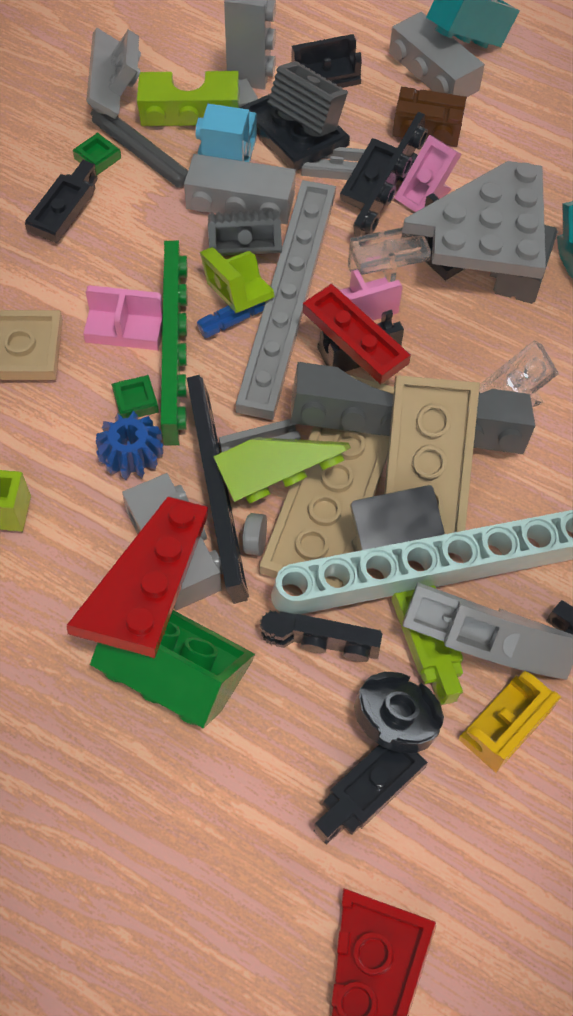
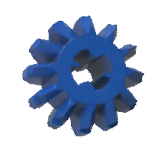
[95,410,164,480]

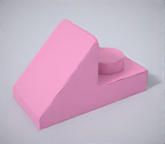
[394,135,462,212]

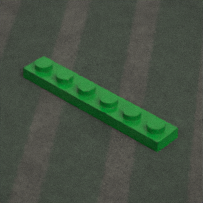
[161,240,188,446]

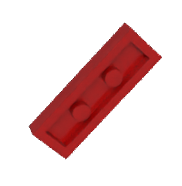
[302,283,411,385]

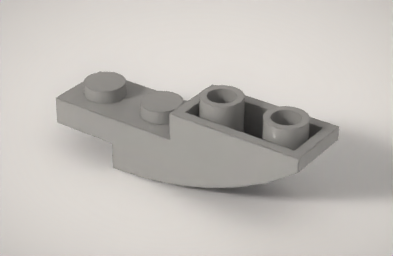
[402,582,573,680]

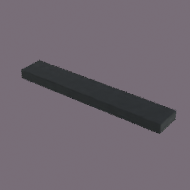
[187,375,249,604]

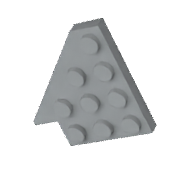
[402,161,546,279]

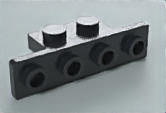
[340,112,428,243]

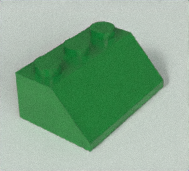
[90,610,255,729]

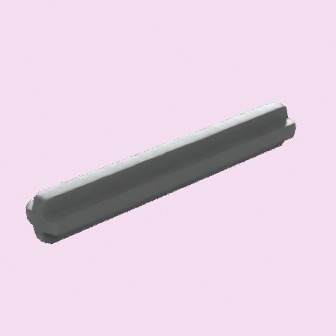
[91,109,188,188]

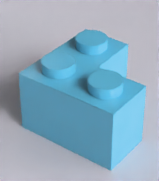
[195,104,257,162]

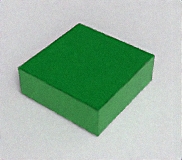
[73,132,121,176]
[111,375,159,418]

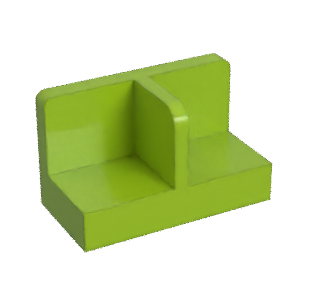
[200,247,275,313]

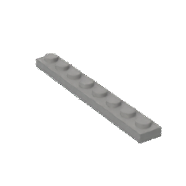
[236,180,336,420]

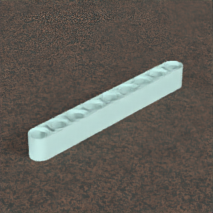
[271,510,573,615]

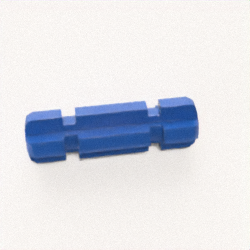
[197,302,266,338]

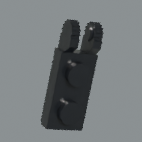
[260,610,383,662]

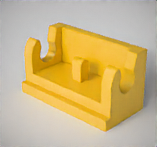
[458,671,561,773]

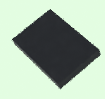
[239,93,350,171]

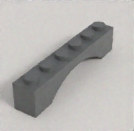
[290,362,536,454]

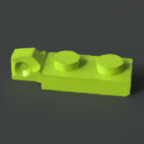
[391,585,464,705]

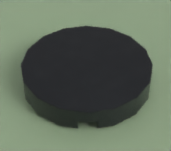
[354,671,444,754]

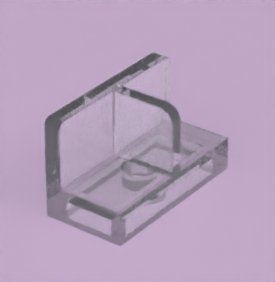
[348,228,431,282]

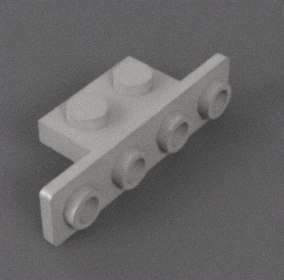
[86,28,141,119]

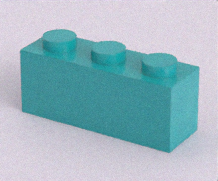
[426,0,520,49]

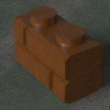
[392,86,467,147]

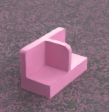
[340,270,402,320]
[83,285,163,350]

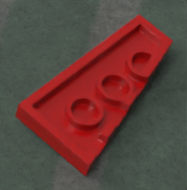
[67,497,208,658]
[332,888,436,1016]

